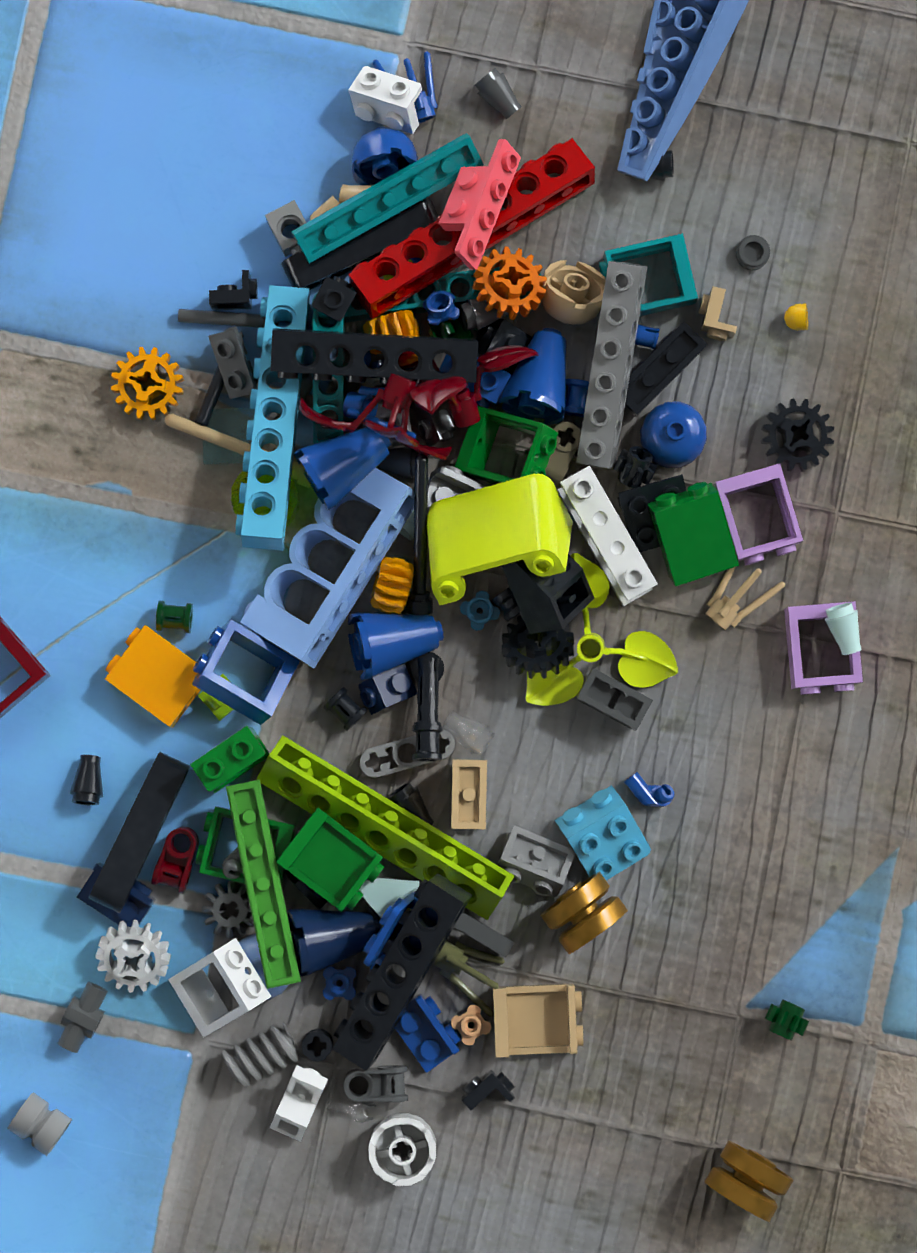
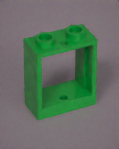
[455,406,558,484]
[195,806,296,886]

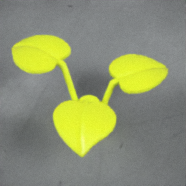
[526,553,678,706]

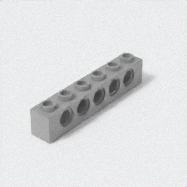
[576,261,647,469]

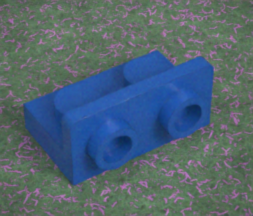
[395,993,461,1073]

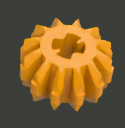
[363,310,420,355]
[370,557,414,614]

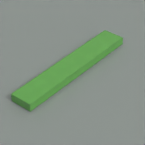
[226,780,301,989]

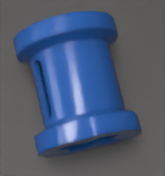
[565,378,589,418]

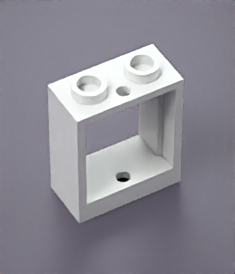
[168,938,271,1038]

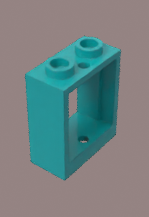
[599,233,698,317]

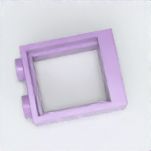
[713,464,803,566]
[784,601,863,695]

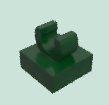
[428,307,474,339]

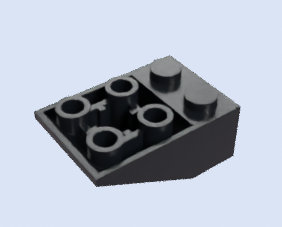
[502,554,595,634]

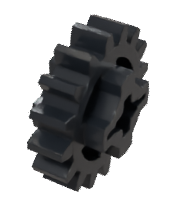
[761,398,835,472]
[501,615,575,679]

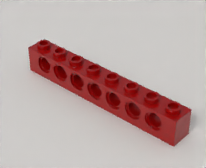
[348,138,595,319]

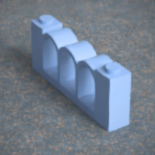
[240,468,414,668]

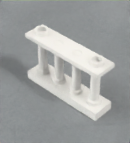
[557,466,658,607]

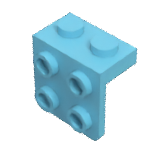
[555,785,651,881]

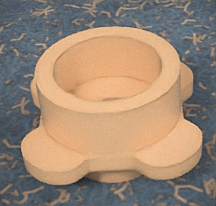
[451,1005,491,1045]

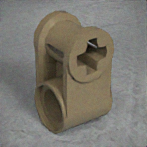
[545,422,581,489]

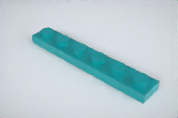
[291,133,484,263]

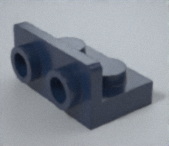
[77,863,156,927]

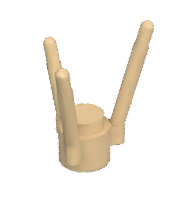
[705,567,785,631]

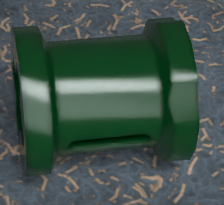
[156,601,193,633]

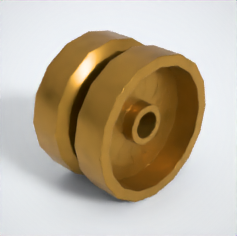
[540,871,628,954]
[704,1140,794,1222]

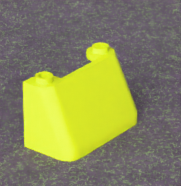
[427,474,573,605]

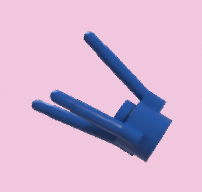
[373,51,438,123]
[343,386,416,439]

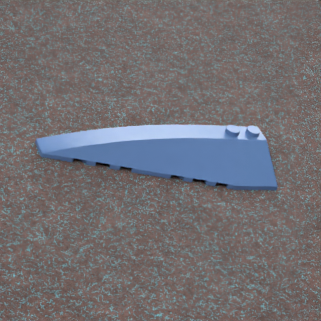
[617,0,749,181]

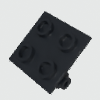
[617,474,687,552]

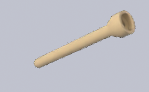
[165,414,311,488]

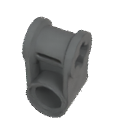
[343,1065,408,1102]

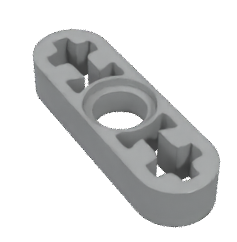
[360,729,455,778]

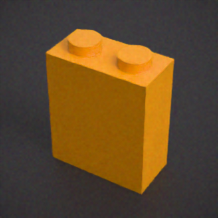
[105,625,201,728]

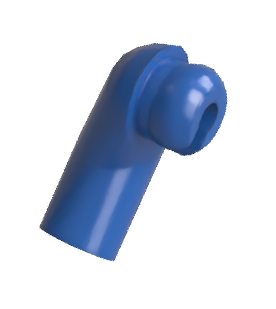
[624,772,675,807]

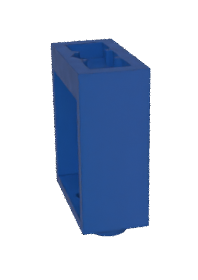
[192,620,300,725]

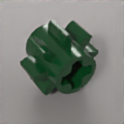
[765,999,809,1041]

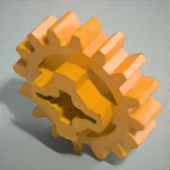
[111,347,184,420]

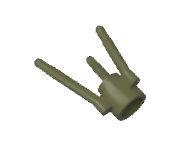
[434,941,505,1017]

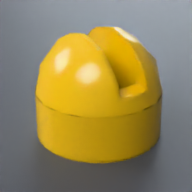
[784,303,808,331]

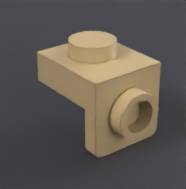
[699,286,737,341]

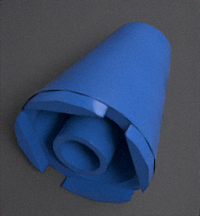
[499,328,567,425]
[293,427,392,510]
[348,612,444,680]

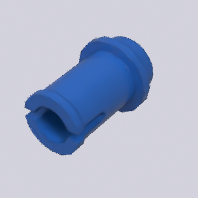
[635,324,660,349]

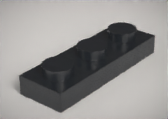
[625,321,708,417]

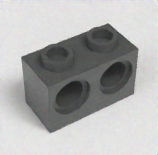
[576,668,653,731]

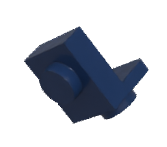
[358,664,417,715]

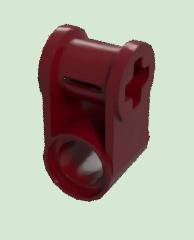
[151,826,199,894]

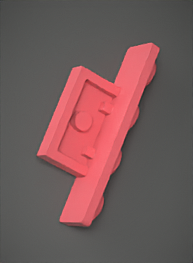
[438,139,521,270]

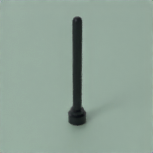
[406,454,433,615]

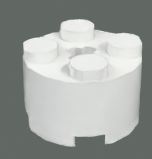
[368,1113,436,1186]

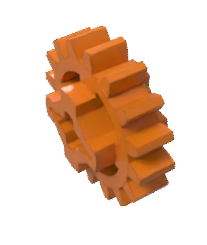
[472,246,547,320]

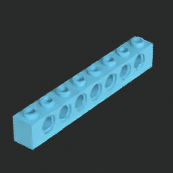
[236,285,310,551]

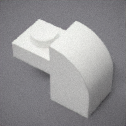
[270,1065,328,1142]

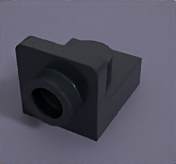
[209,270,258,310]

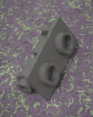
[208,326,258,399]
[410,380,455,447]

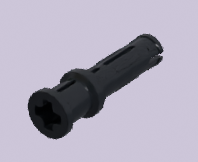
[412,658,443,761]

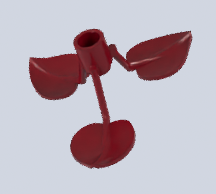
[398,345,539,427]
[299,373,452,460]

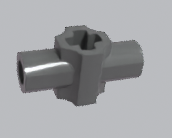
[58,982,108,1053]

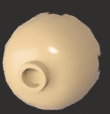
[541,260,606,325]

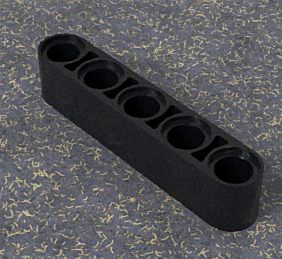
[281,196,439,290]
[89,752,190,913]

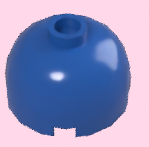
[352,127,418,185]
[640,401,707,468]

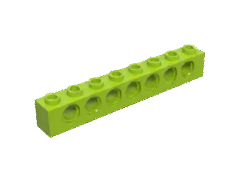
[256,735,514,920]

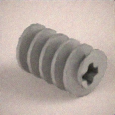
[222,1022,299,1087]

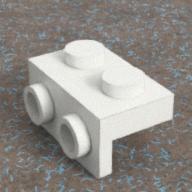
[348,66,422,134]

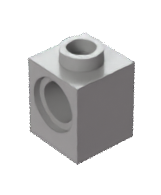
[265,200,306,257]

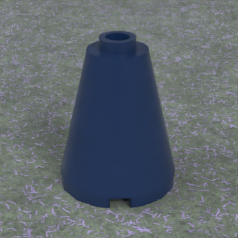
[287,909,381,977]

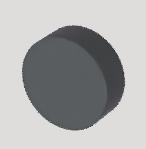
[736,235,770,270]

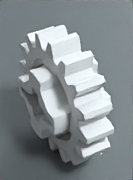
[95,920,171,993]

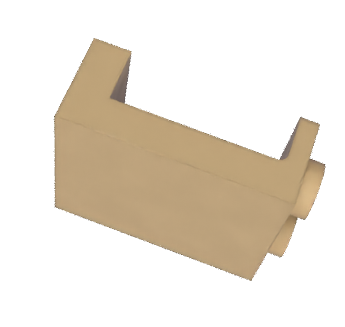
[451,759,487,829]
[493,984,584,1057]

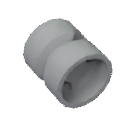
[7,1092,72,1156]

